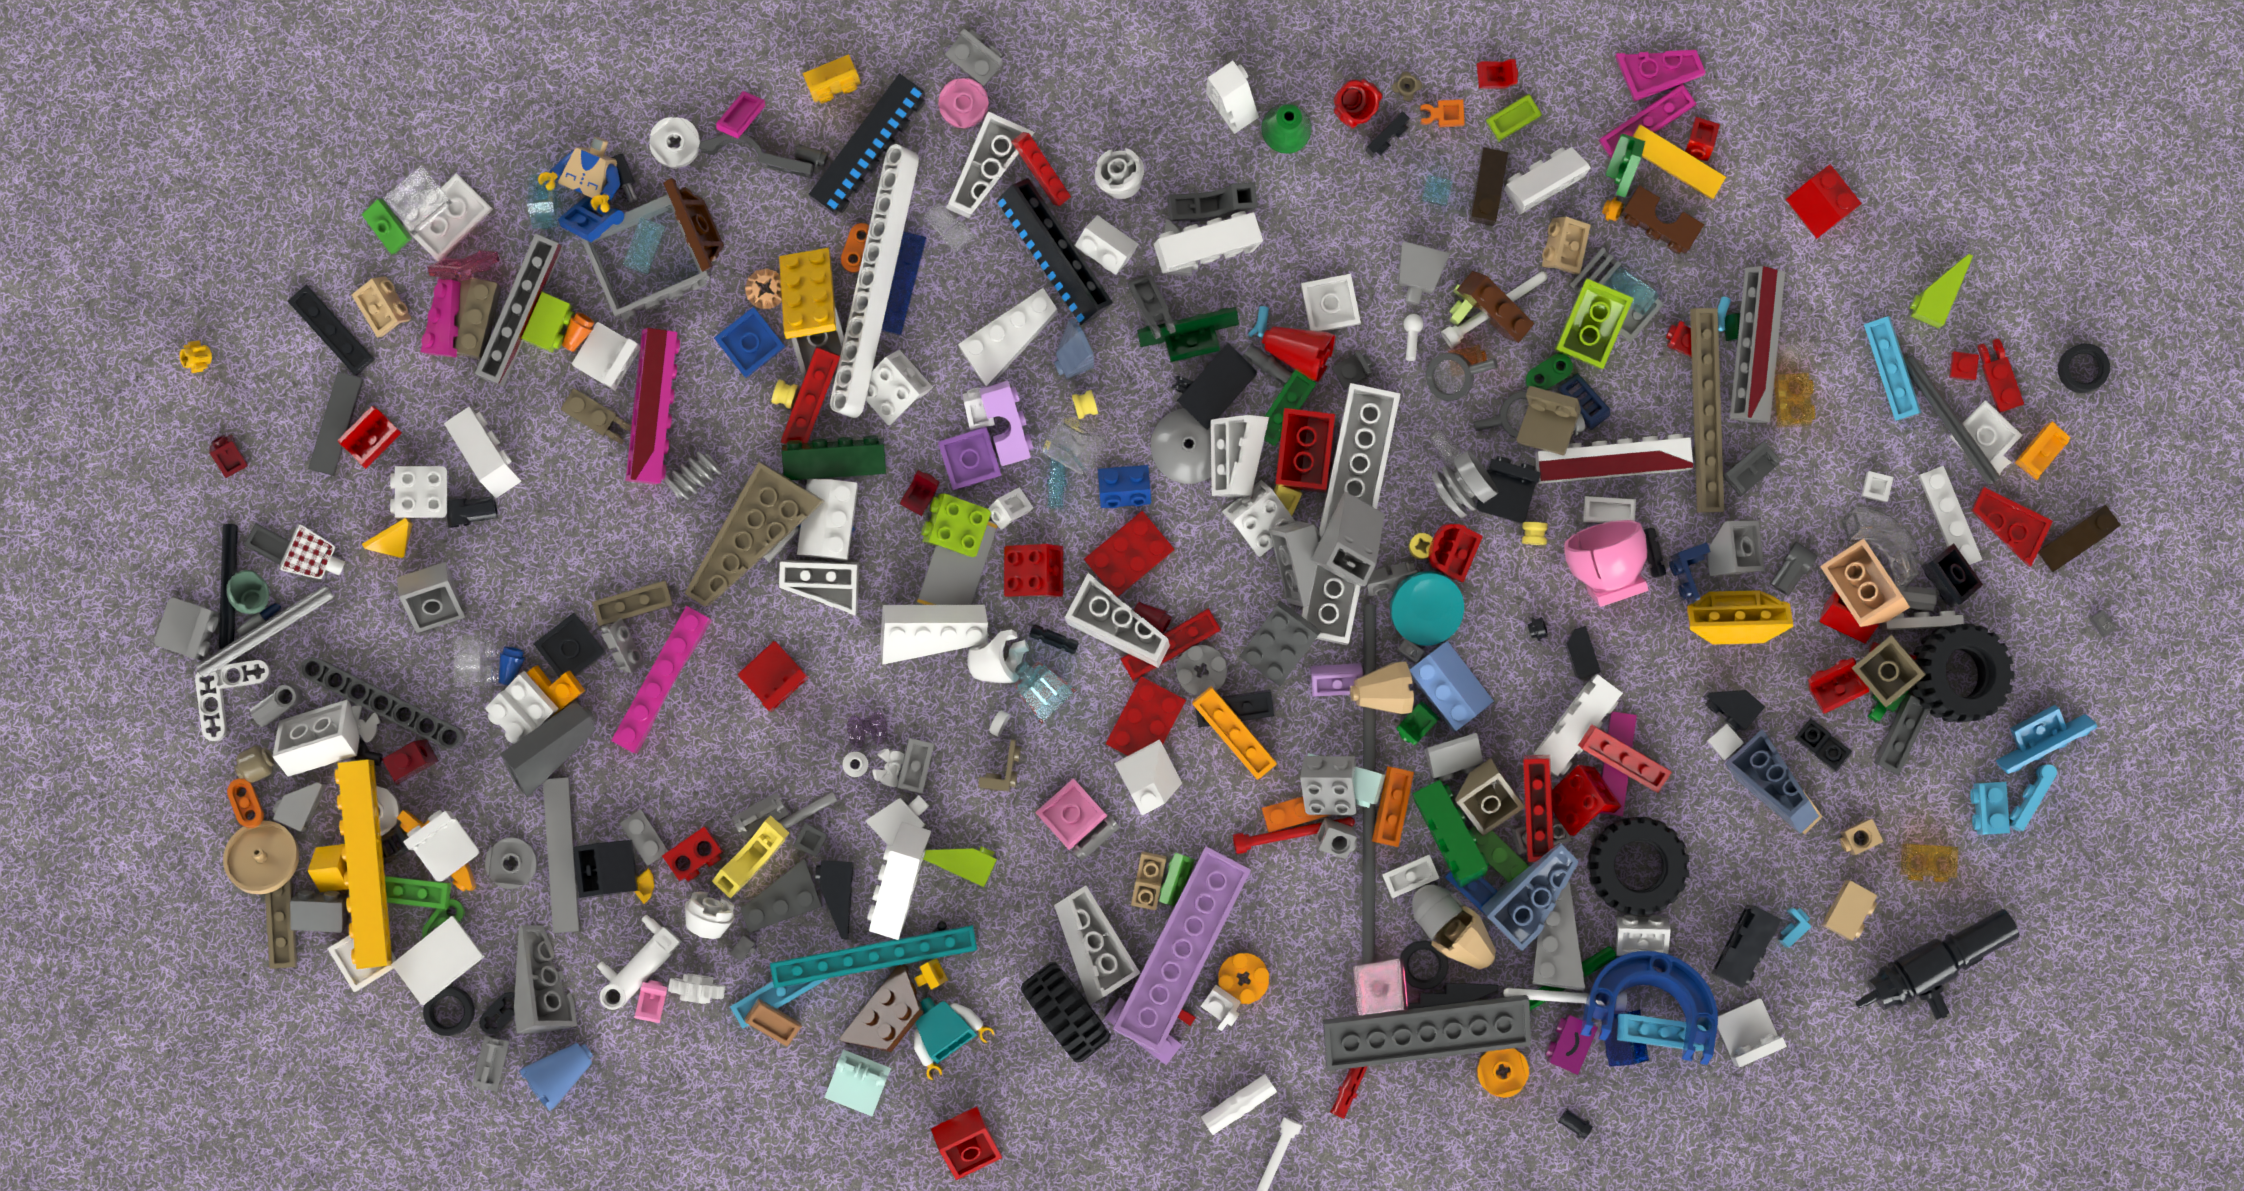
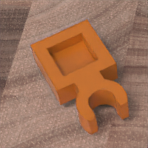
[1420,99,1465,127]

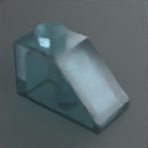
[527,174,559,229]

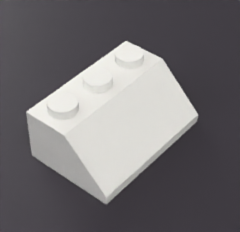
[1504,147,1590,215]
[797,479,858,562]
[273,699,360,777]

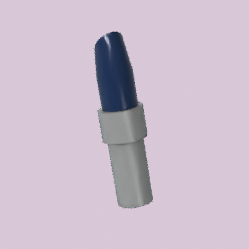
[236,603,282,637]

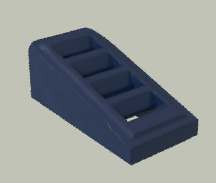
[1558,373,1610,430]

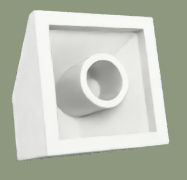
[1114,739,1182,815]

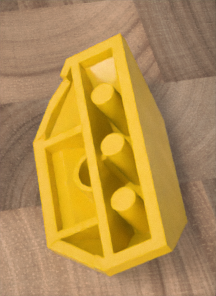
[1687,590,1793,644]

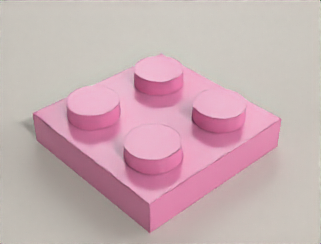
[1035,778,1107,850]

